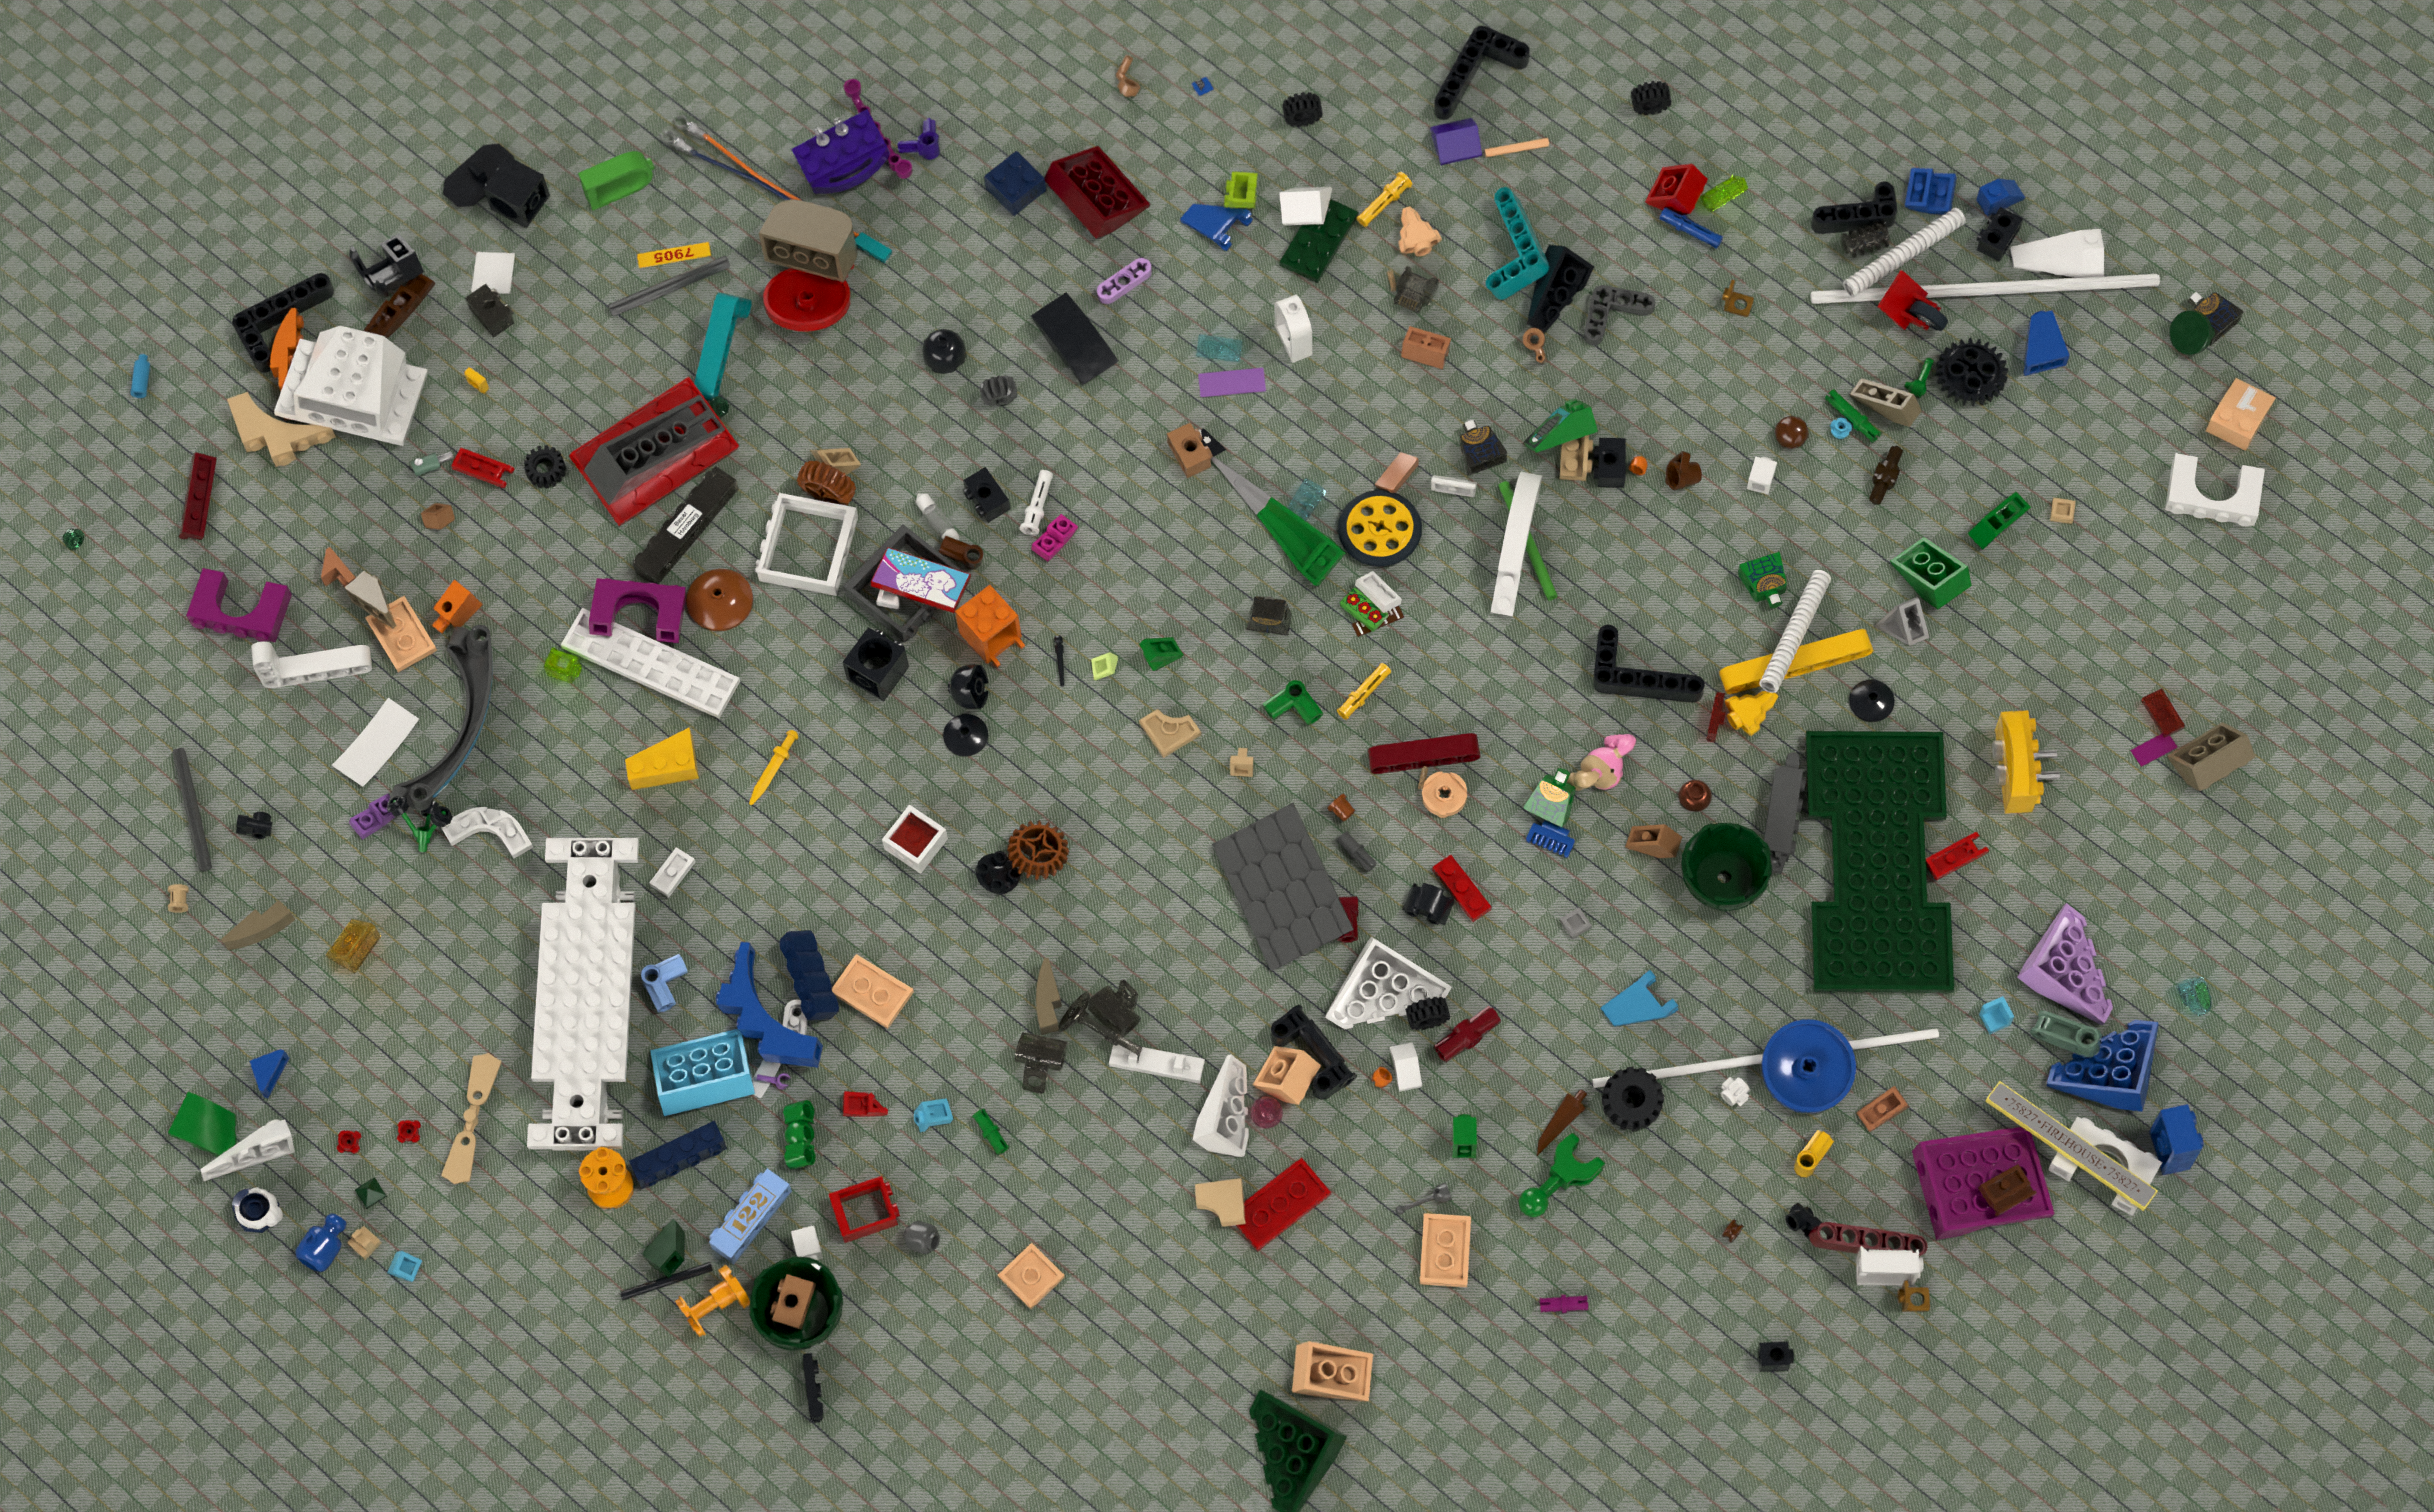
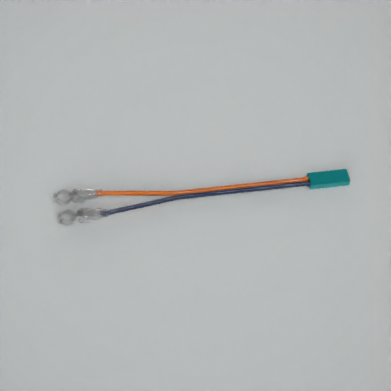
[659,115,893,263]

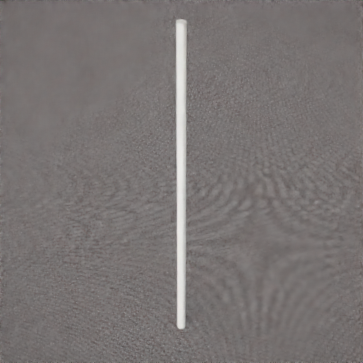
[1592,1028,1939,1088]

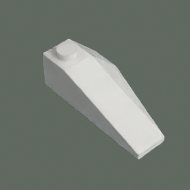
[2010,229,2104,278]
[1192,1054,1249,1157]
[200,1119,295,1181]

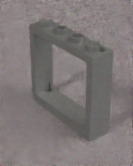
[843,524,962,642]

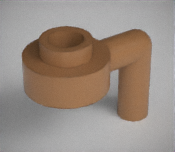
[1116,55,1140,97]
[1523,328,1547,364]

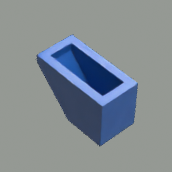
[1976,178,2025,217]

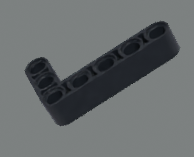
[1434,26,1530,120]
[232,273,334,373]
[1593,625,1705,703]

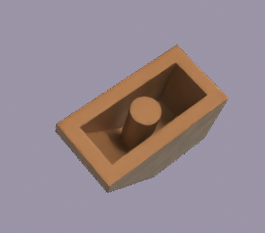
[1625,824,1682,858]

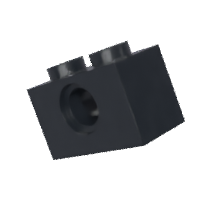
[1594,438,1626,488]
[963,467,1011,523]

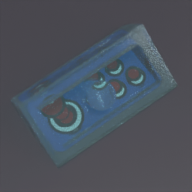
[1196,334,1243,362]

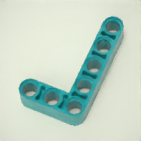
[1485,187,1549,300]
[694,293,752,402]

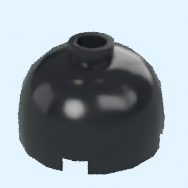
[922,329,966,374]
[948,664,989,709]

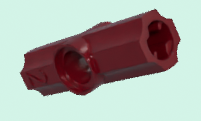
[1434,1005,1501,1063]

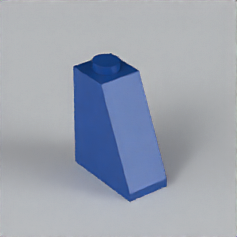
[2023,310,2070,376]

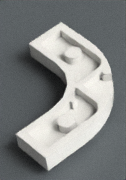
[441,807,533,859]

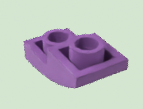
[349,794,395,839]

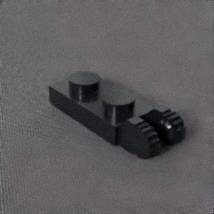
[803,1353,824,1423]

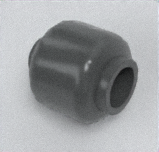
[903,1221,940,1255]

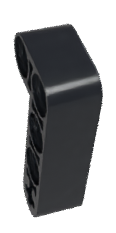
[1811,181,1897,234]

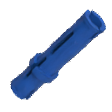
[1659,207,1723,249]

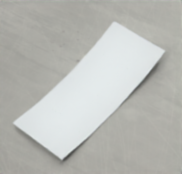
[332,698,419,787]

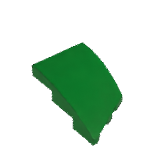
[168,1092,237,1157]

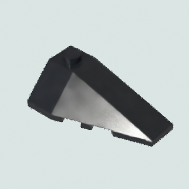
[1527,245,1594,334]

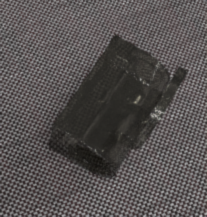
[1088,979,1141,1040]
[1015,1032,1068,1094]

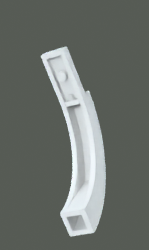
[1491,472,1542,616]

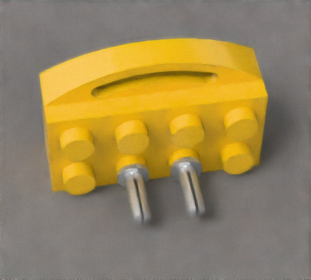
[1992,710,2060,814]

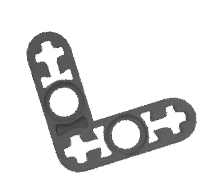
[1584,285,1655,345]

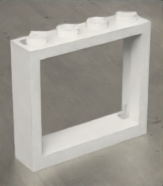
[755,493,858,596]

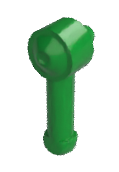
[1904,358,1934,398]

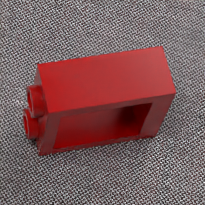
[828,1176,900,1243]

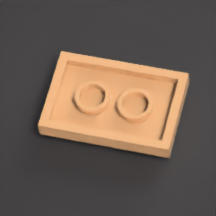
[365,596,437,673]
[832,954,914,1029]
[1420,1213,1471,1287]

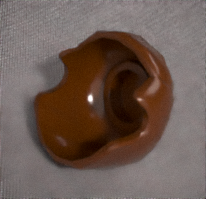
[1775,415,1809,449]

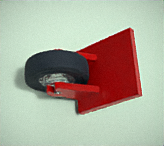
[1877,270,1948,331]

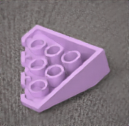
[2017,903,2113,1025]

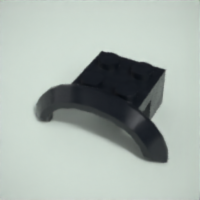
[349,234,424,298]

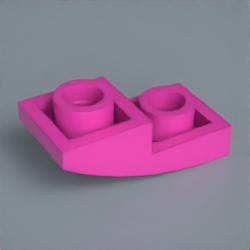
[1031,514,1078,562]

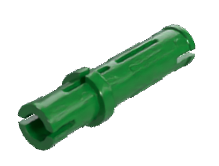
[1825,389,1882,443]

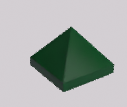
[354,1177,387,1209]

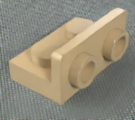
[1560,435,1593,481]

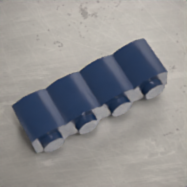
[780,930,839,1021]

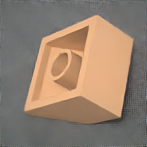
[1253,1046,1321,1105]

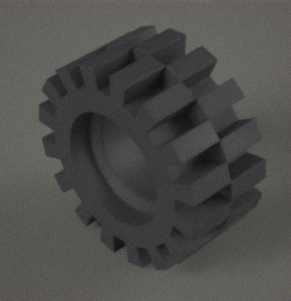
[1631,81,1672,115]
[1282,92,1323,127]
[524,445,566,489]
[1405,997,1450,1030]

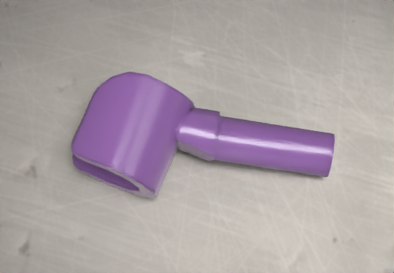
[757,1073,790,1090]

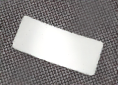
[752,1059,781,1098]

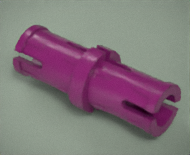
[1539,1294,1588,1313]

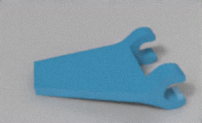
[1600,970,1679,1027]

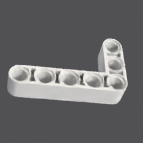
[251,642,372,688]

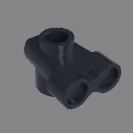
[236,812,272,839]
[1785,1203,1823,1241]

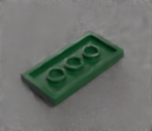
[1279,199,1358,283]

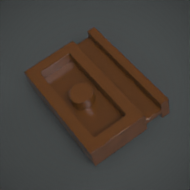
[1978,1164,2037,1217]

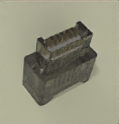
[1394,266,1439,314]

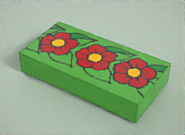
[1340,587,1388,632]

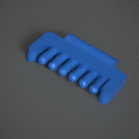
[1526,820,1575,858]

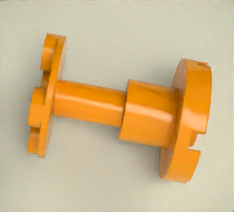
[579,1147,634,1209]
[675,1265,750,1337]

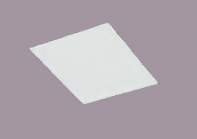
[471,252,515,294]

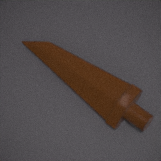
[1537,1089,1587,1156]

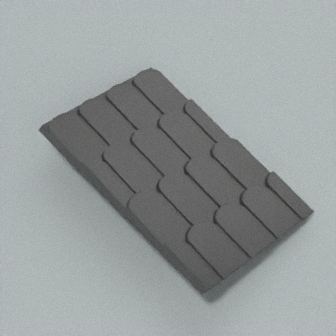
[1212,802,1354,971]

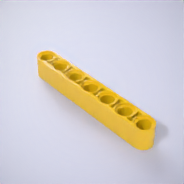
[1719,629,1874,694]

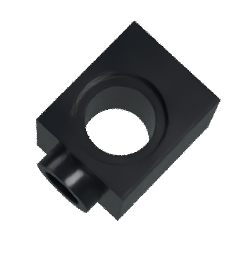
[1758,1341,1794,1372]

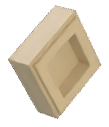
[2050,498,2076,524]

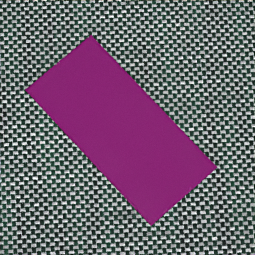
[2130,731,2178,767]

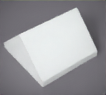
[1280,187,1332,226]

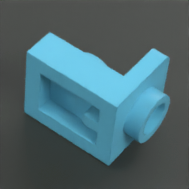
[914,1098,953,1132]

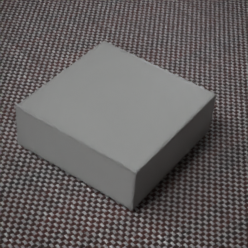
[1560,907,1592,939]

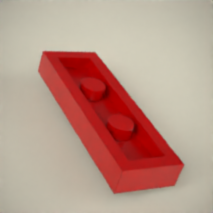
[1432,855,1492,922]

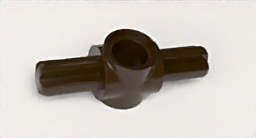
[1869,446,1903,505]

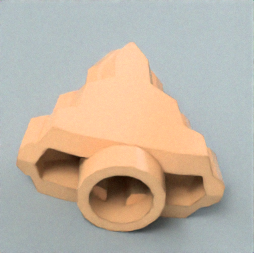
[1398,206,1442,257]

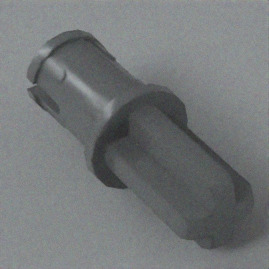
[1337,831,1377,871]

